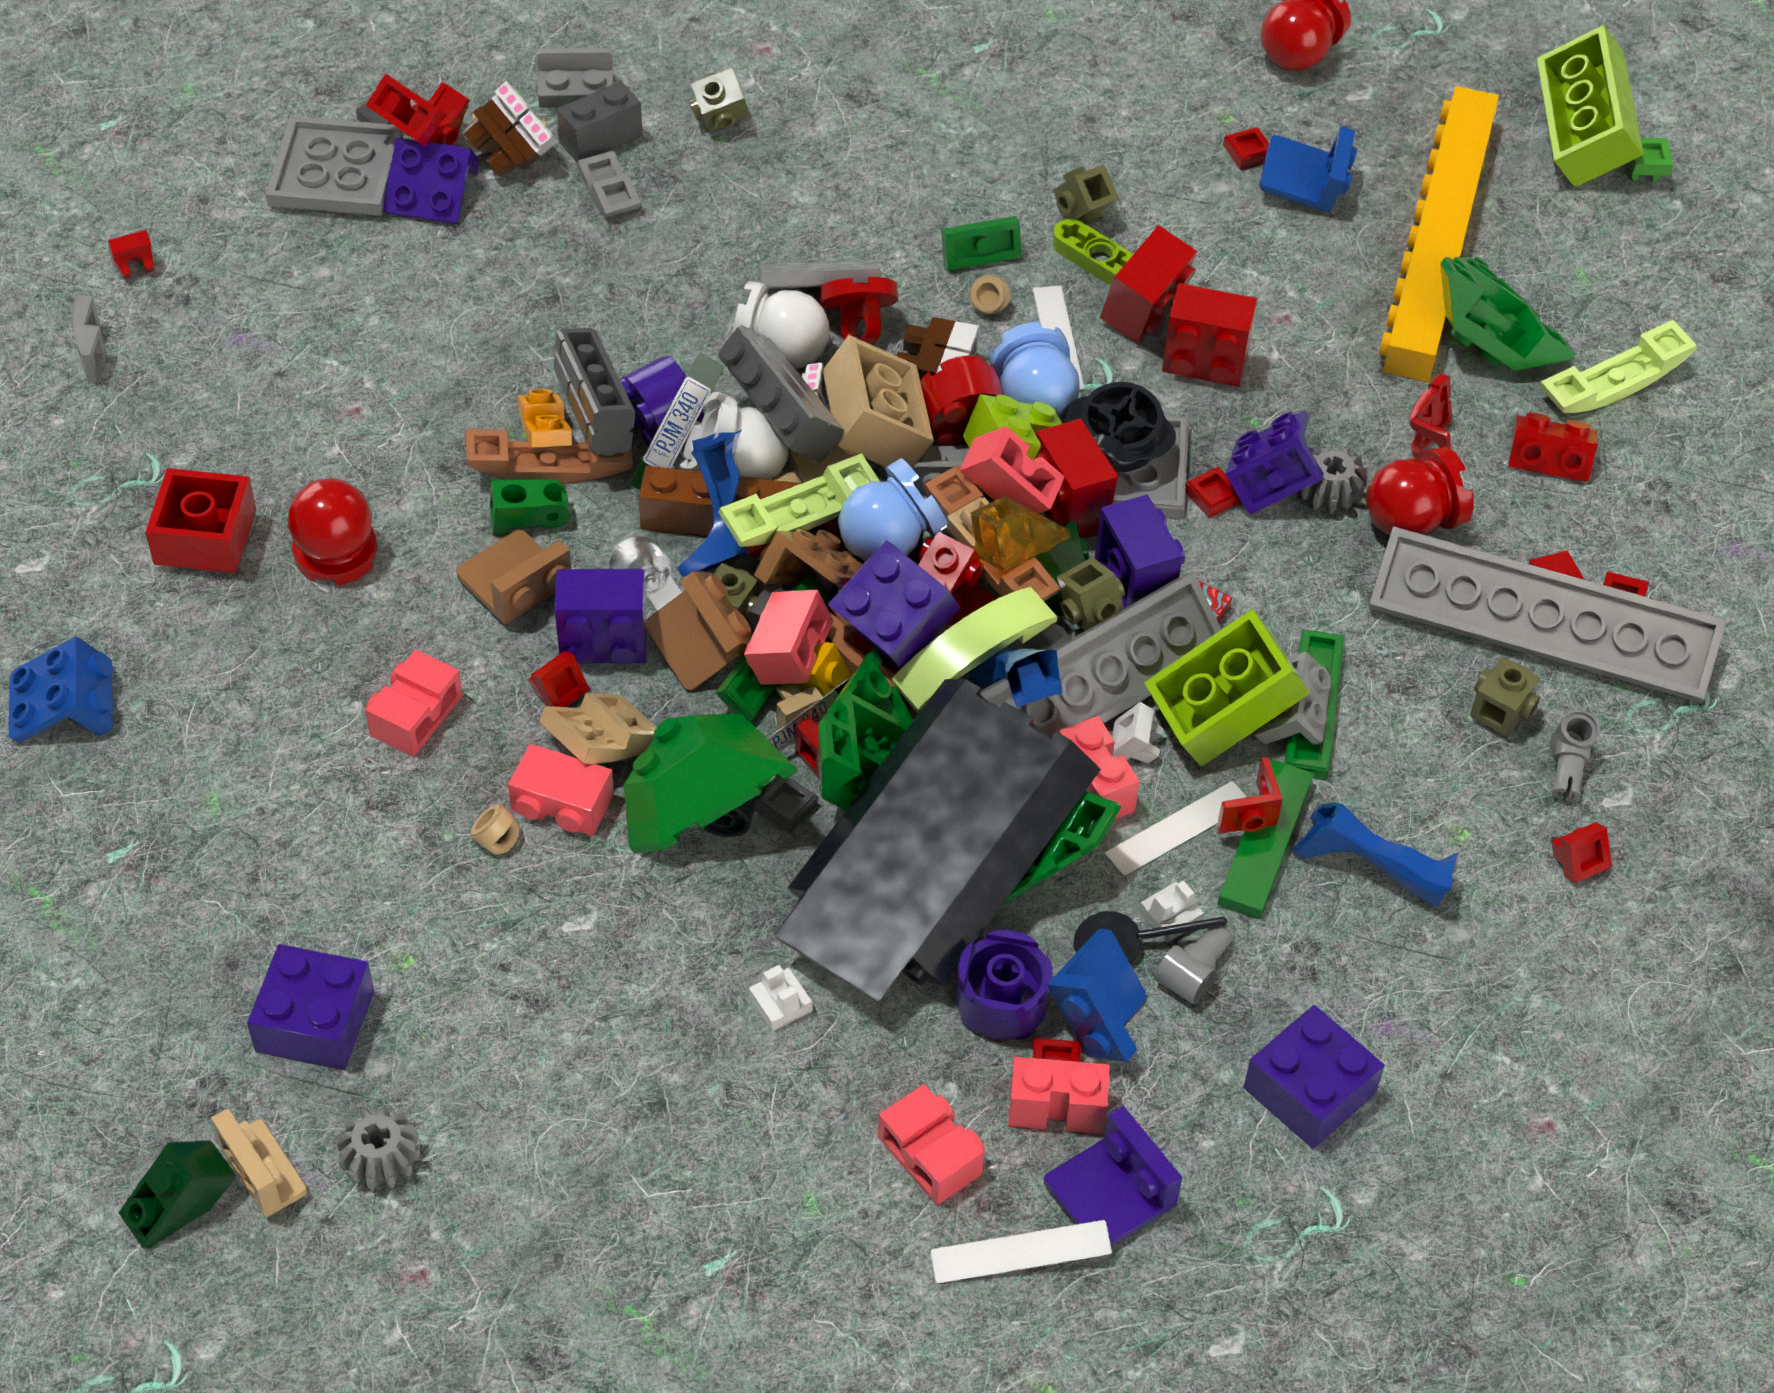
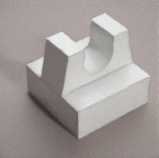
[1112,702,1163,764]
[1139,880,1204,944]
[749,965,813,1032]

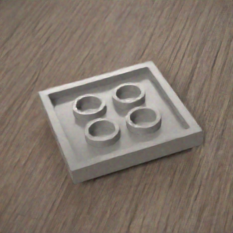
[266,116,403,216]

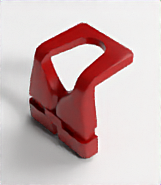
[1409,374,1452,460]

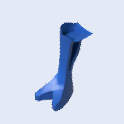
[677,429,748,577]
[966,645,1063,707]
[1292,802,1459,908]

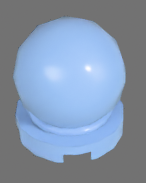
[989,322,1080,420]
[838,458,948,562]

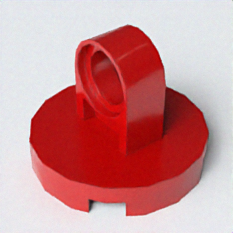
[820,277,899,345]

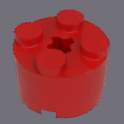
[920,355,1005,446]

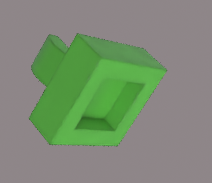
[1630,138,1673,181]

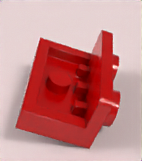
[1508,413,1598,482]

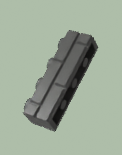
[718,325,844,462]
[554,328,635,456]

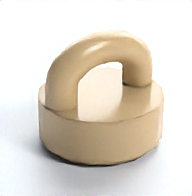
[970,275,1012,314]
[470,804,519,855]

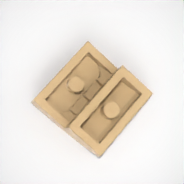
[539,693,657,764]

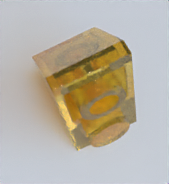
[971,496,1071,571]

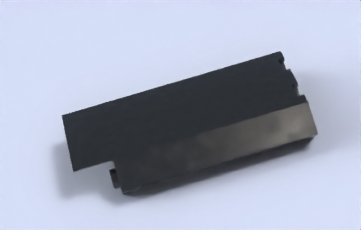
[775,679,1101,1001]

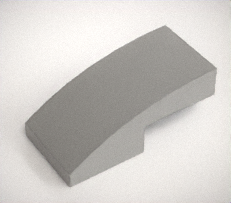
[577,151,641,218]
[73,295,106,383]

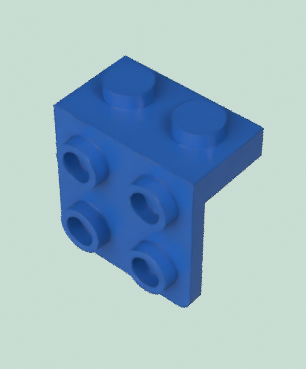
[1259,126,1358,213]
[9,636,113,743]
[1047,929,1146,1062]

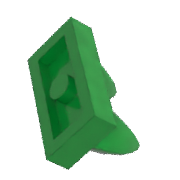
[941,216,1022,271]

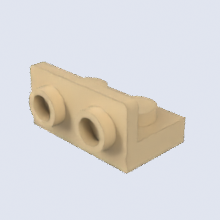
[211,1108,307,1218]

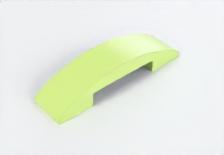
[1540,320,1697,413]
[718,453,880,547]
[892,587,1057,713]

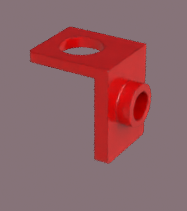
[1217,757,1283,834]

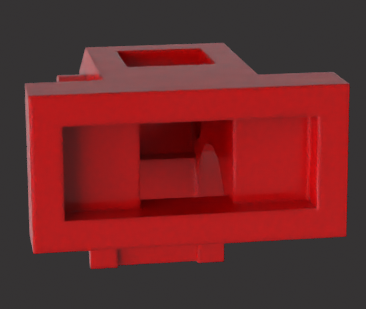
[365,73,470,146]
[918,532,997,620]

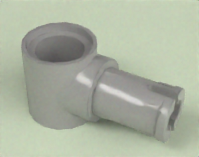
[1550,710,1600,801]
[1154,924,1235,1005]

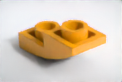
[517,389,572,447]

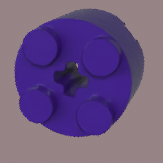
[620,355,704,447]
[956,930,1053,1040]

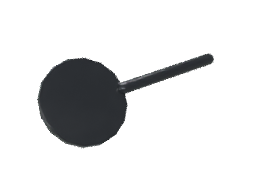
[1073,911,1228,964]

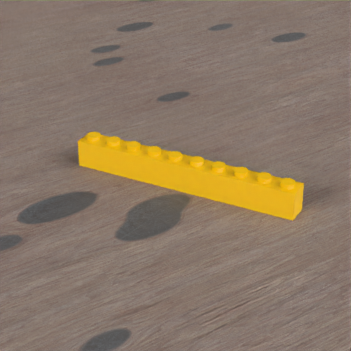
[1379,86,1499,383]

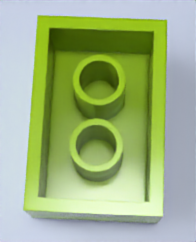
[1144,608,1311,767]

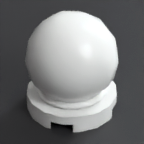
[733,281,829,369]
[684,391,789,480]

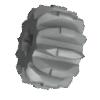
[1301,444,1368,514]
[336,1105,420,1191]

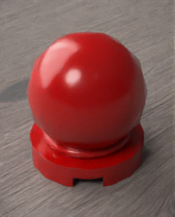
[1260,0,1351,71]
[1365,446,1474,536]
[287,478,378,585]

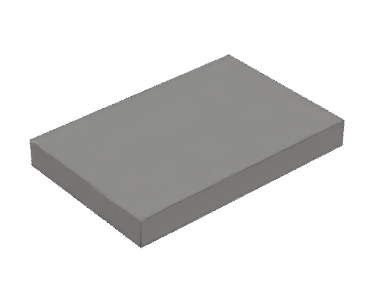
[758,259,881,289]
[1113,416,1189,519]

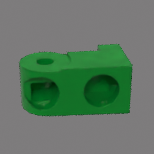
[489,479,570,536]

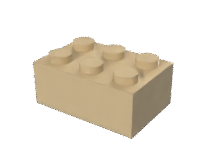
[823,335,934,469]

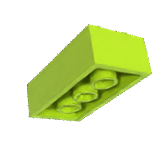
[1537,25,1644,187]

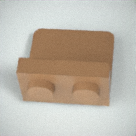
[753,529,865,585]
[456,530,571,625]
[645,571,752,690]

